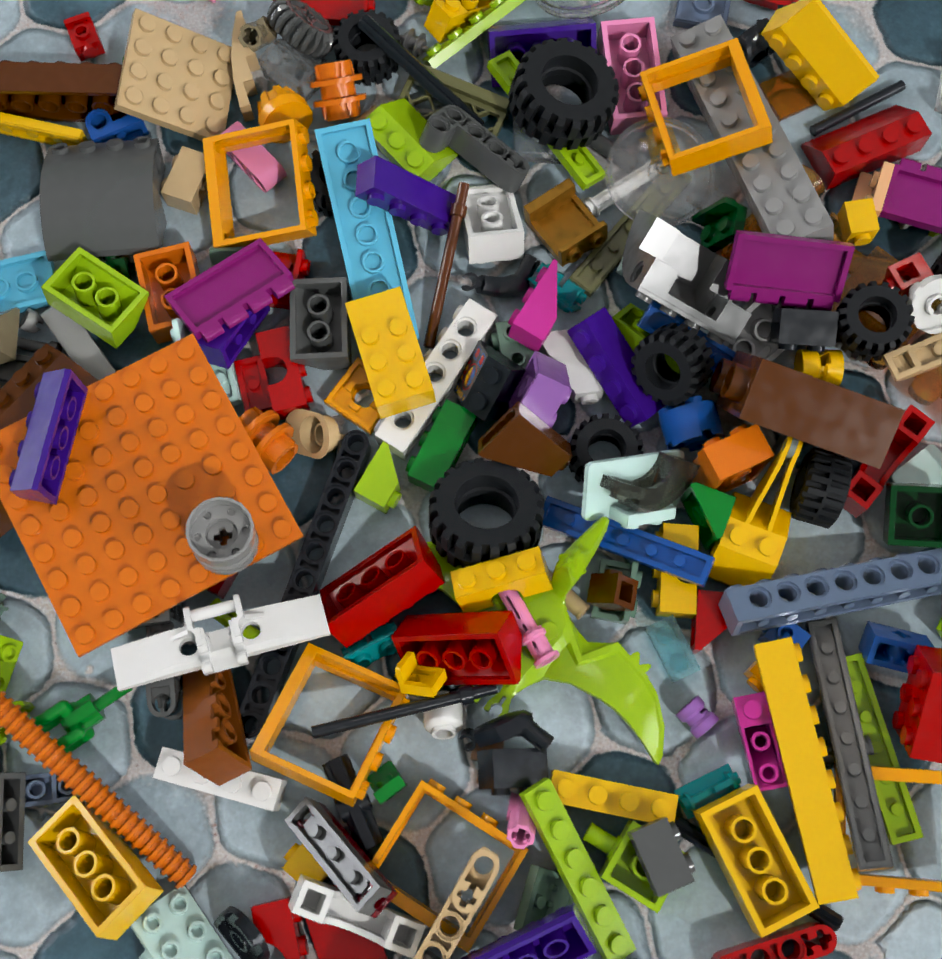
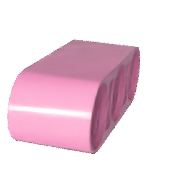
[219,121,287,193]

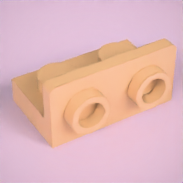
[851,161,895,218]

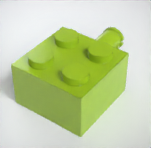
[582,820,685,913]

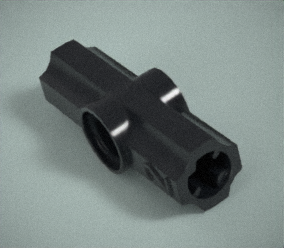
[322,754,384,851]

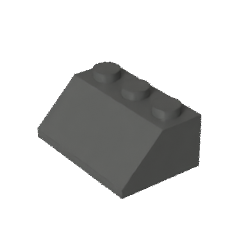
[290,277,352,370]

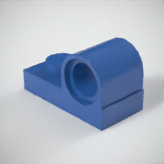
[85,109,149,143]

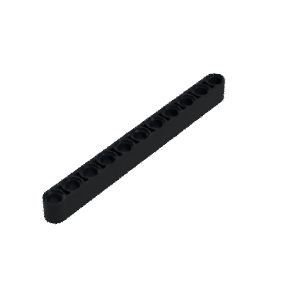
[240,430,371,740]

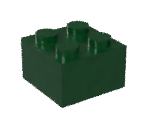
[883,482,942,548]

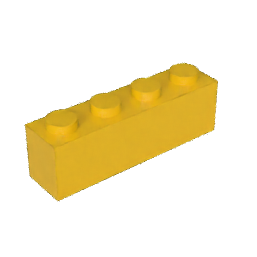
[550,769,679,823]

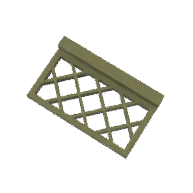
[398,64,511,137]

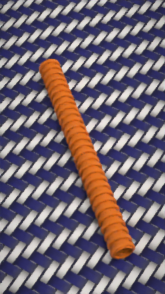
[0,691,197,889]

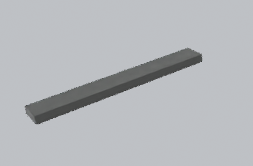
[805,617,894,872]

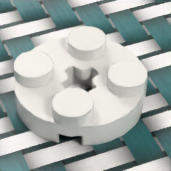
[907,275,942,334]

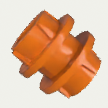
[309,59,367,121]
[239,406,299,475]

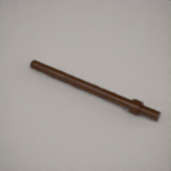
[423,182,470,348]

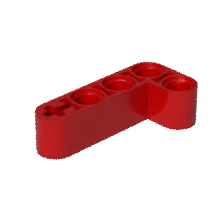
[711,921,837,959]

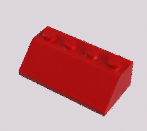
[801,105,932,190]
[320,526,445,648]
[391,610,522,685]

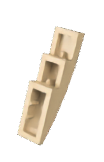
[231,10,260,122]

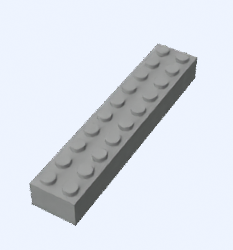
[670,14,834,241]

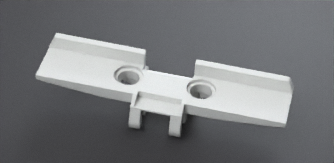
[110,594,330,691]

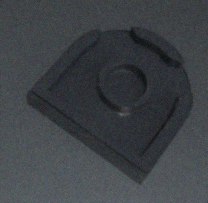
[214,906,270,959]

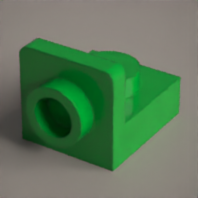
[366,761,408,804]

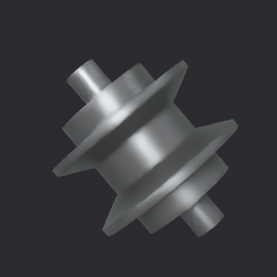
[400,28,429,58]

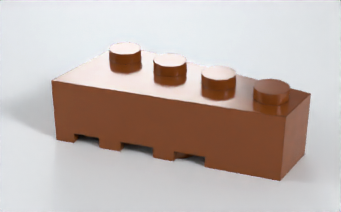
[182,669,252,786]

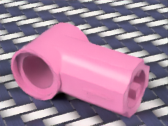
[506,792,536,850]

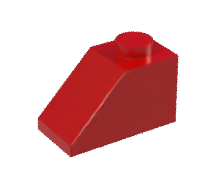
[689,589,727,654]

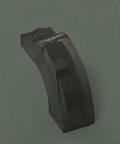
[599,452,700,512]

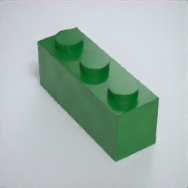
[405,399,478,492]

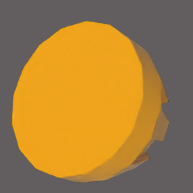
[257,85,313,143]

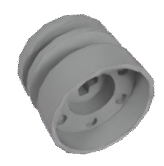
[185,497,259,575]

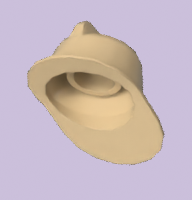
[285,409,345,459]

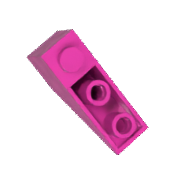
[508,259,558,352]
[731,692,788,791]

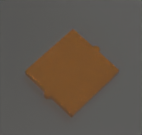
[759,70,818,122]

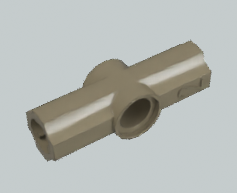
[238,16,277,52]

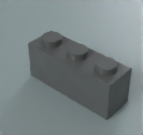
[0,772,26,872]

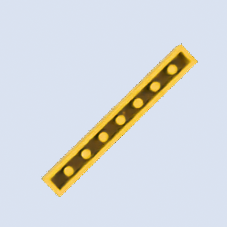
[753,637,862,905]

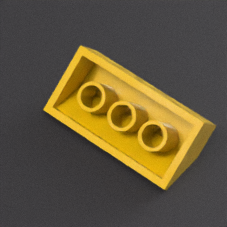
[761,0,879,111]

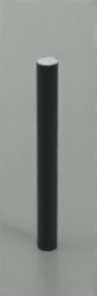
[810,80,906,136]

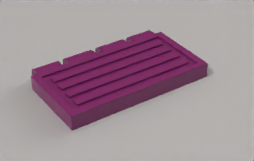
[879,158,942,234]
[724,230,855,311]
[164,238,295,343]

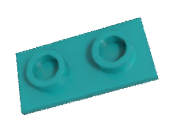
[528,263,587,313]
[340,622,397,668]
[673,763,741,820]

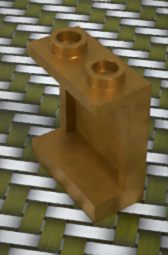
[523,178,608,267]

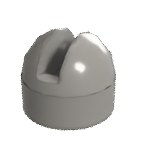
[19,308,44,333]

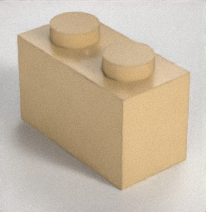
[160,146,208,215]

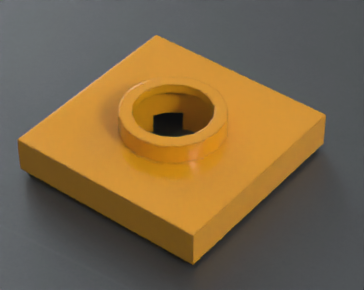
[324,357,380,435]

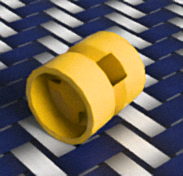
[794,349,844,386]

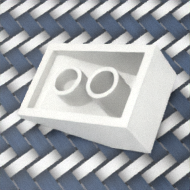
[462,184,524,264]

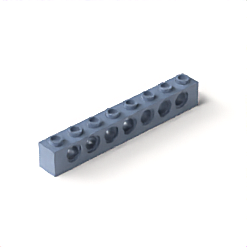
[718,547,942,636]

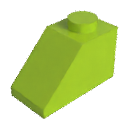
[353,441,402,514]

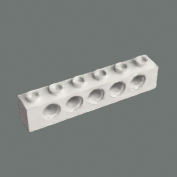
[374,298,498,461]

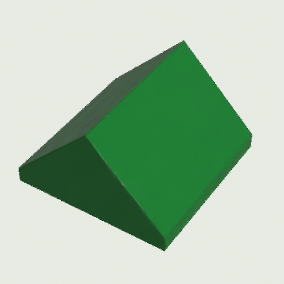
[680,482,736,551]

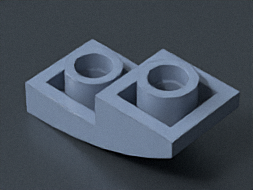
[25,773,79,808]

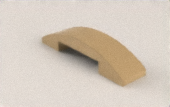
[882,333,942,382]

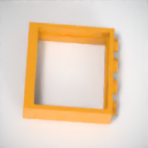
[638,38,773,176]
[202,118,319,248]
[250,642,410,807]
[834,764,942,897]
[372,778,529,953]

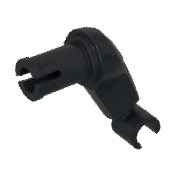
[461,254,540,298]
[459,710,554,753]

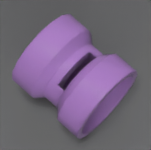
[676,695,719,739]

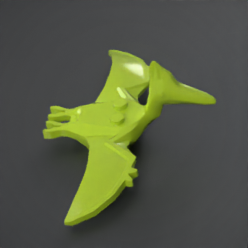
[426,516,665,765]

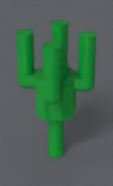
[34,686,133,753]

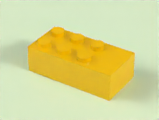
[345,286,436,419]
[693,784,820,937]
[27,795,164,940]

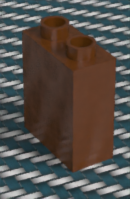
[709,350,905,469]

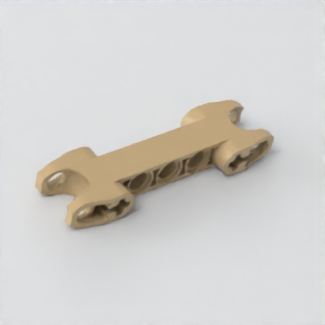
[413,846,499,959]

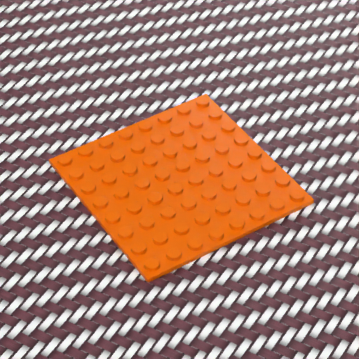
[0,333,304,657]

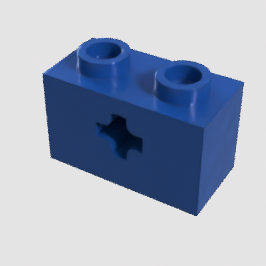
[858,621,934,673]

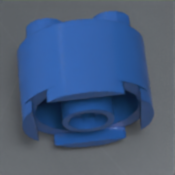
[658,395,725,452]

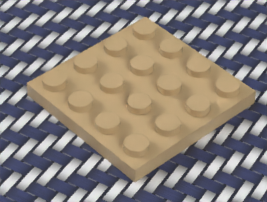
[114,8,234,141]

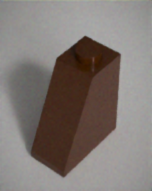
[478,401,572,477]

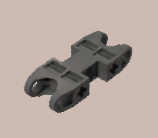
[142,602,184,721]

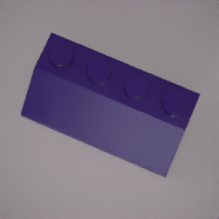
[487,18,597,87]
[9,368,88,505]
[460,903,597,959]

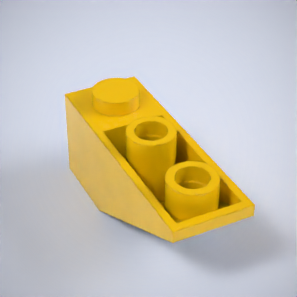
[424,0,492,43]

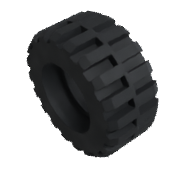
[508,38,619,150]
[429,458,544,568]

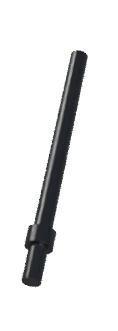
[311,684,498,739]

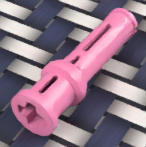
[498,590,560,669]

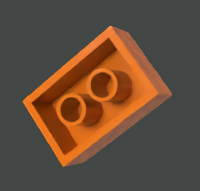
[133,242,200,344]
[687,424,775,493]

